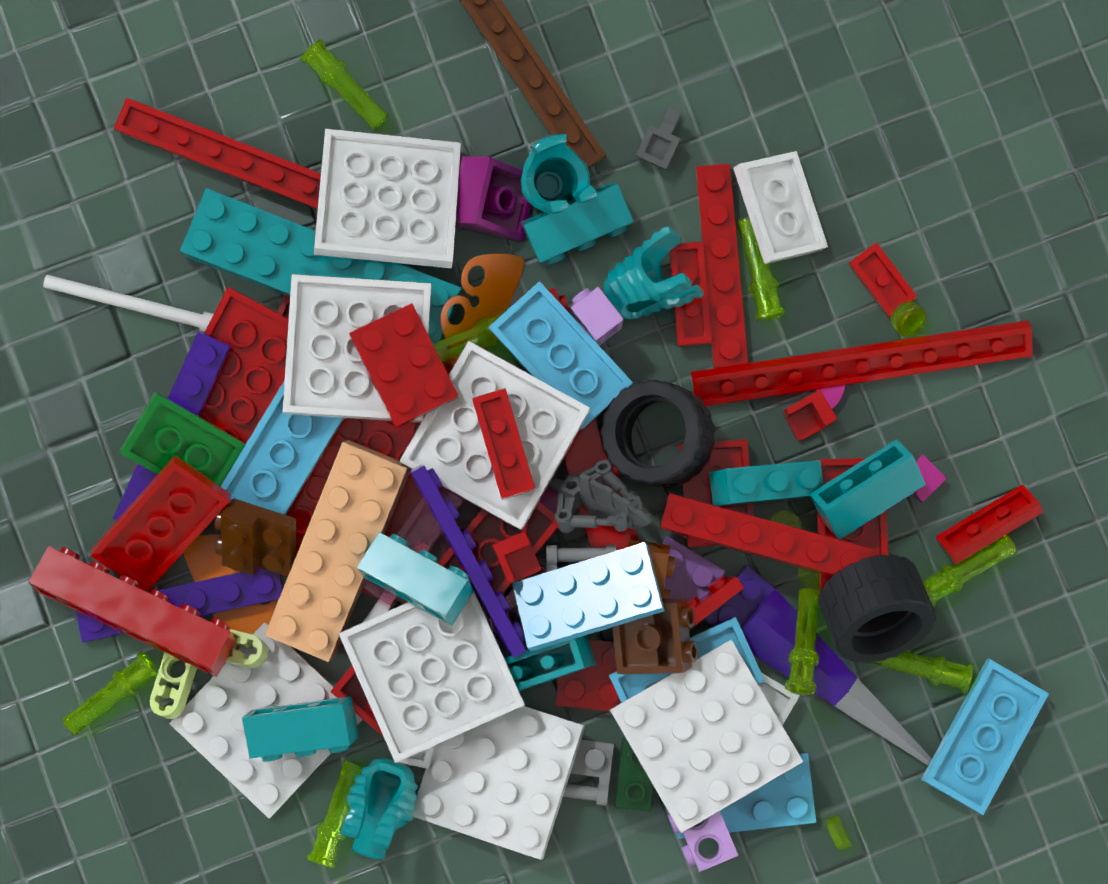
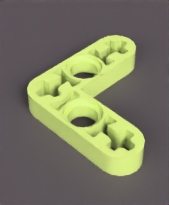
[150,629,268,719]

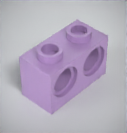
[570,287,624,346]
[668,811,738,872]

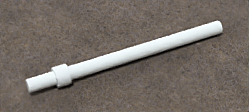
[43,275,213,332]

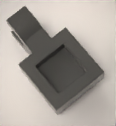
[635,107,681,171]

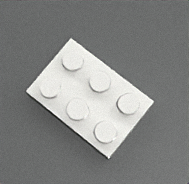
[733,151,828,264]

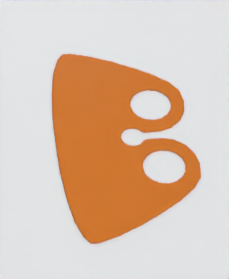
[440,254,524,359]
[183,534,278,649]

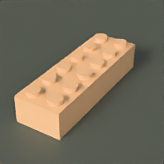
[265,440,411,662]

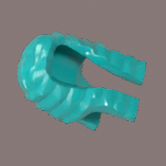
[521,134,597,215]
[603,226,704,319]
[341,758,418,860]

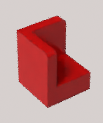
[782,389,837,441]
[492,531,541,584]

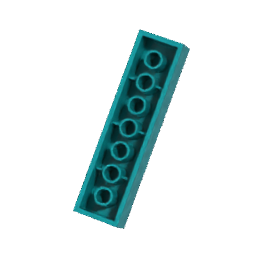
[180,188,462,352]

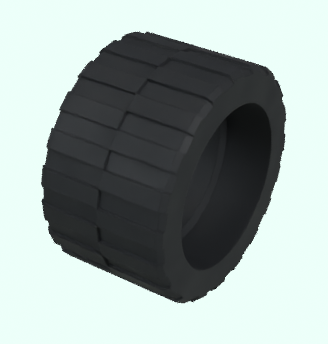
[601,380,715,487]
[818,555,936,663]

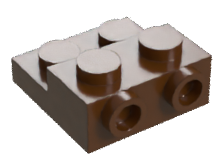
[215,498,297,577]
[613,598,698,674]

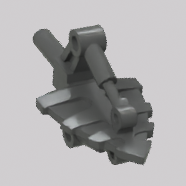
[547,460,652,533]

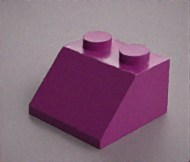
[455,156,531,242]

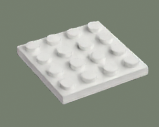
[314,129,461,268]
[283,274,431,423]
[399,341,590,531]
[339,578,525,763]
[169,622,363,819]
[610,640,803,833]
[412,706,585,860]

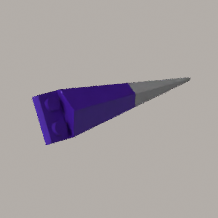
[704,565,932,765]

